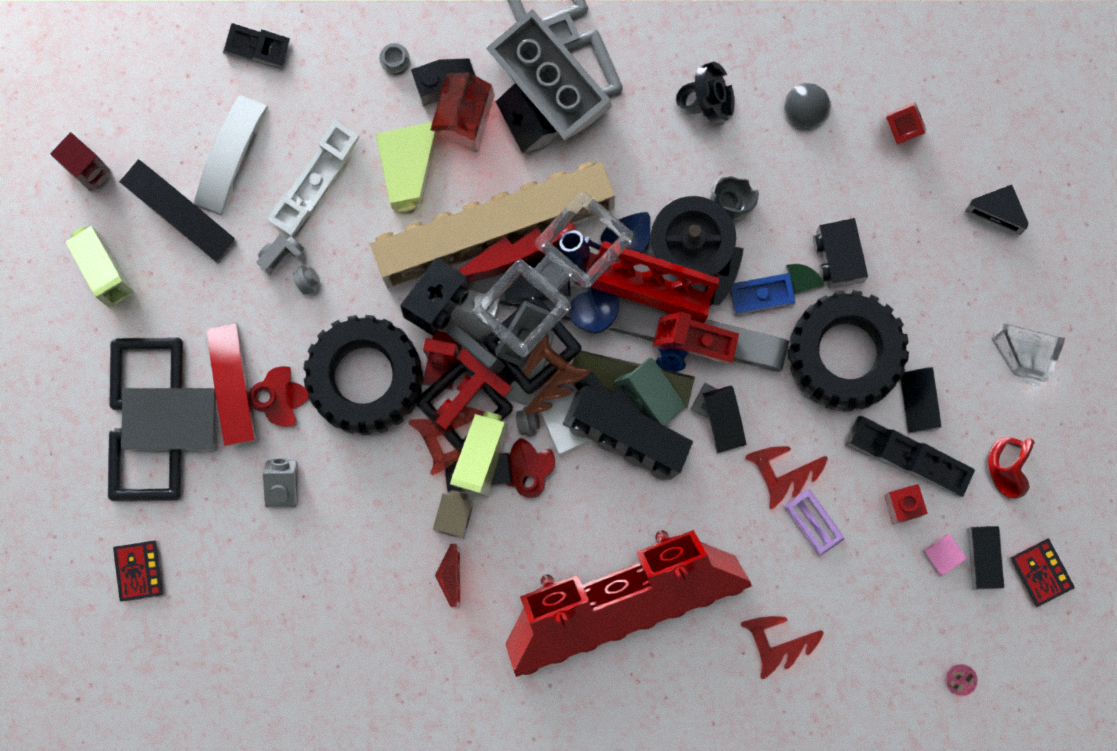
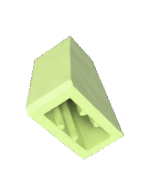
[376,121,438,212]
[66,226,134,308]
[450,411,508,496]

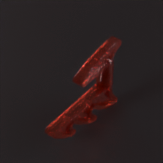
[408,407,484,475]
[745,446,828,510]
[740,616,824,679]

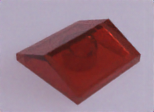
[435,544,460,609]

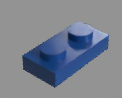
[730,273,796,315]

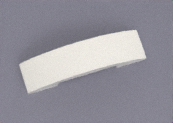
[193,95,267,215]
[267,119,360,236]

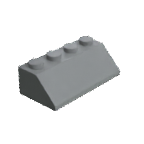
[486,9,612,140]

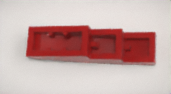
[458,218,576,282]
[207,323,256,447]

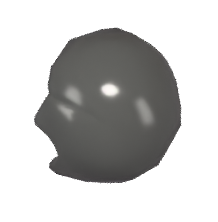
[784,83,831,129]
[710,176,759,221]

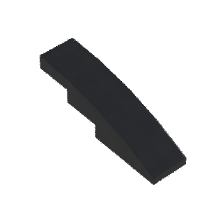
[119,159,235,261]
[846,416,975,497]

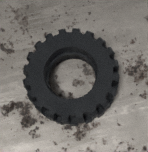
[788,290,909,411]
[303,315,423,435]

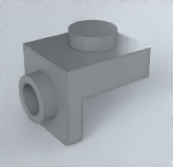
[256,235,306,275]
[263,457,297,507]

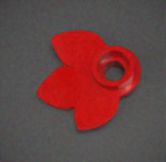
[249,366,309,427]
[507,438,555,498]

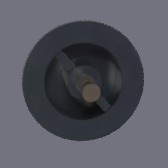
[651,196,736,277]

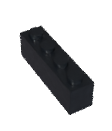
[563,385,693,480]

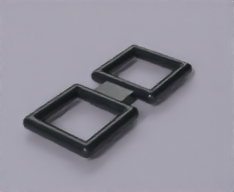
[416,296,582,454]
[108,337,183,501]

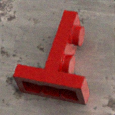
[652,312,739,364]
[422,331,462,391]
[435,348,514,429]

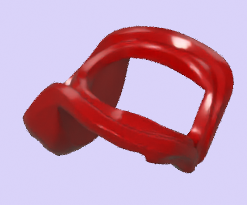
[988,437,1035,499]

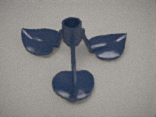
[520,212,651,334]

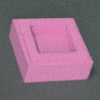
[923,533,967,577]

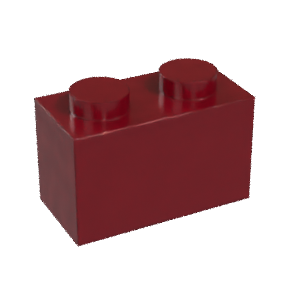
[50,132,110,191]

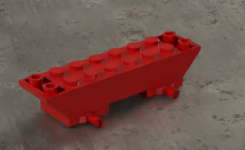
[505,530,752,677]

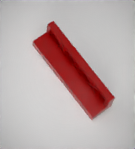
[588,241,719,323]

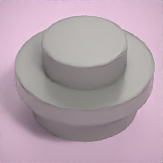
[379,43,409,73]
[293,265,320,294]
[516,406,540,437]

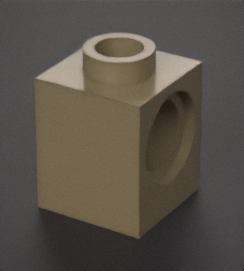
[433,490,474,539]

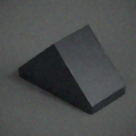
[965,184,1029,235]

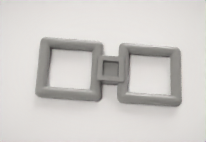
[508,0,623,98]

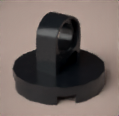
[676,61,735,123]

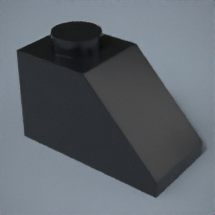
[411,58,479,106]

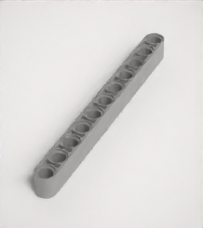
[468,262,789,372]

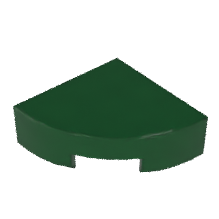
[786,264,824,295]

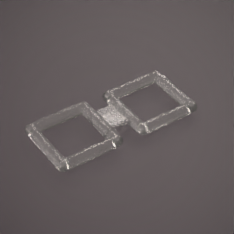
[472,192,634,357]

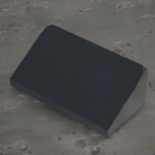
[900,367,941,433]
[968,526,1004,590]

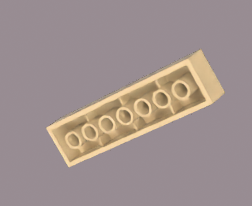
[370,161,615,289]

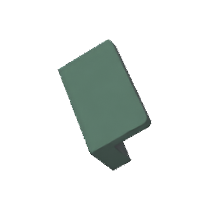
[612,358,685,426]

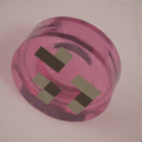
[945,664,978,696]

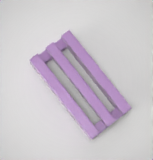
[783,489,845,557]

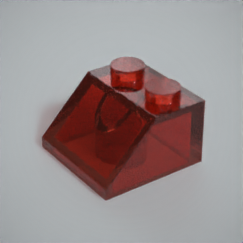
[430,73,495,152]

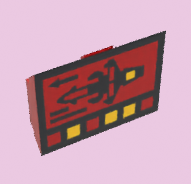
[1010,538,1075,607]
[113,540,163,602]

